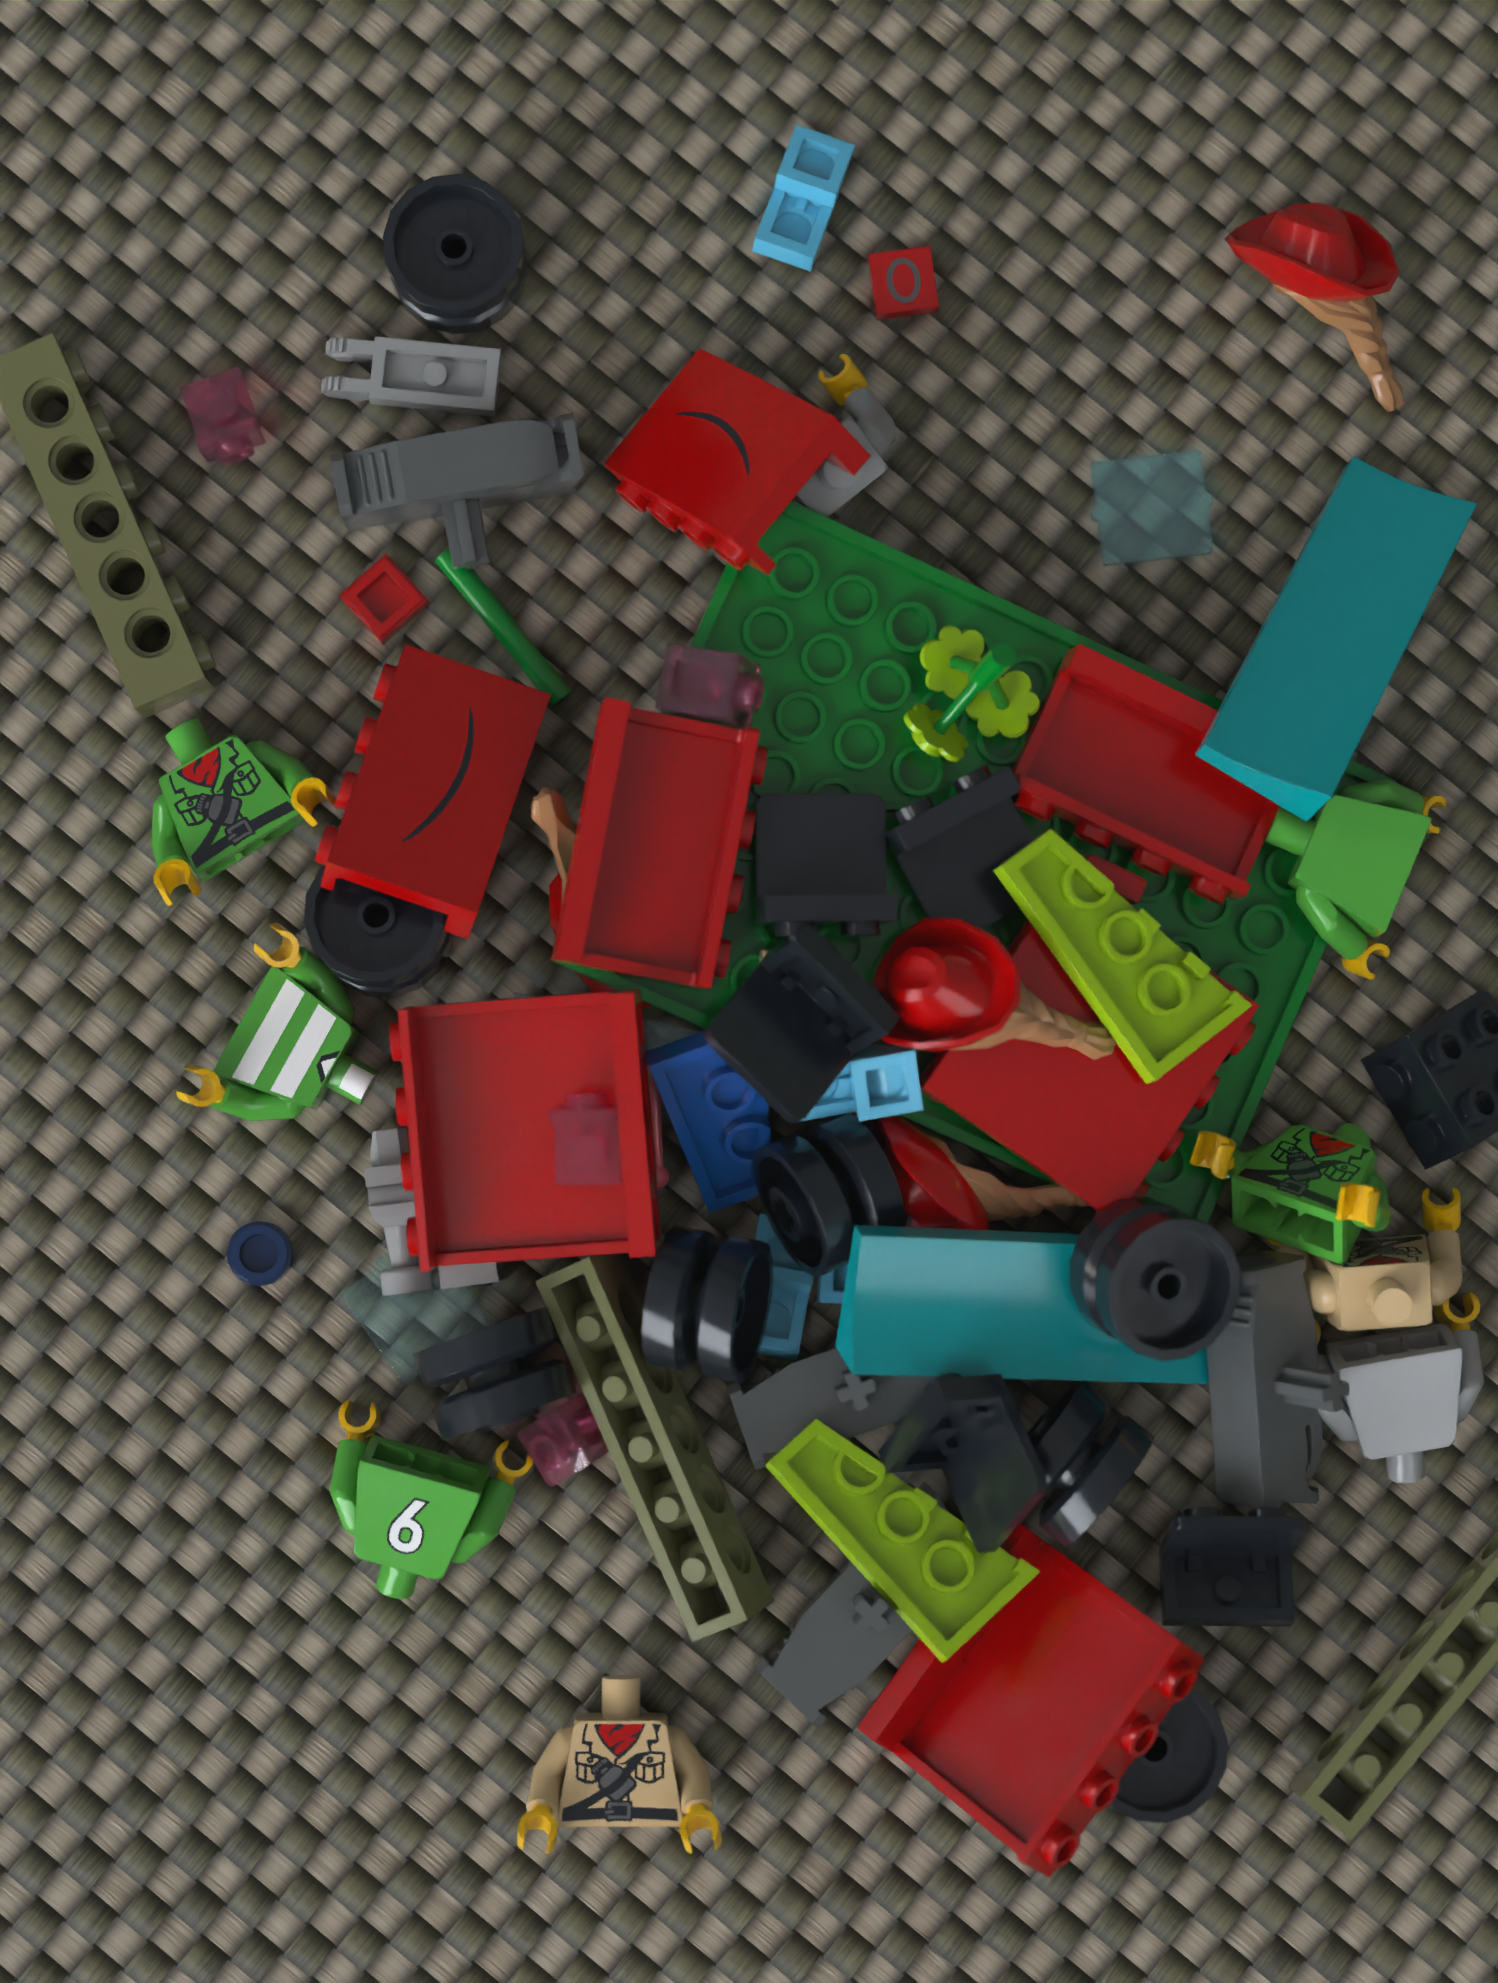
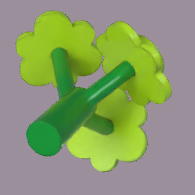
[903,625,1040,762]

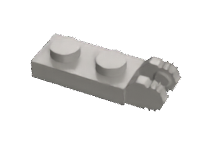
[321,336,502,417]

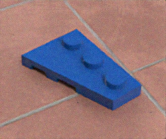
[645,1030,770,1213]

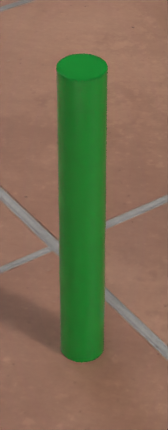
[435,548,573,708]

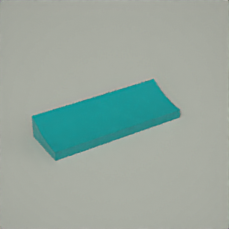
[1195,456,1478,822]
[835,1225,1209,1384]

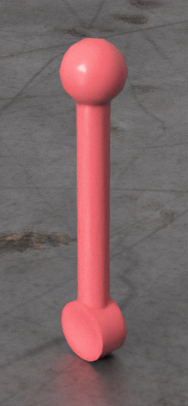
[647,1063,670,1189]

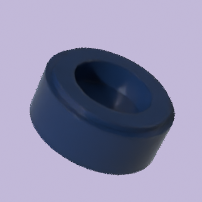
[227,1221,294,1286]

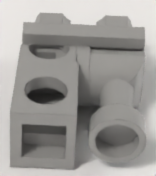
[364,1127,503,1296]

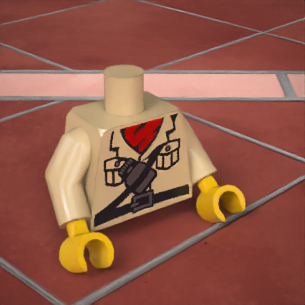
[1265,1187,1462,1331]
[517,1675,722,1854]

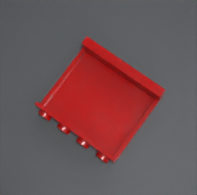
[919,918,1260,1215]
[389,988,662,1273]
[857,1523,1205,1878]

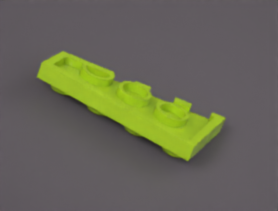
[993,829,1253,1084]
[765,1419,1040,1662]

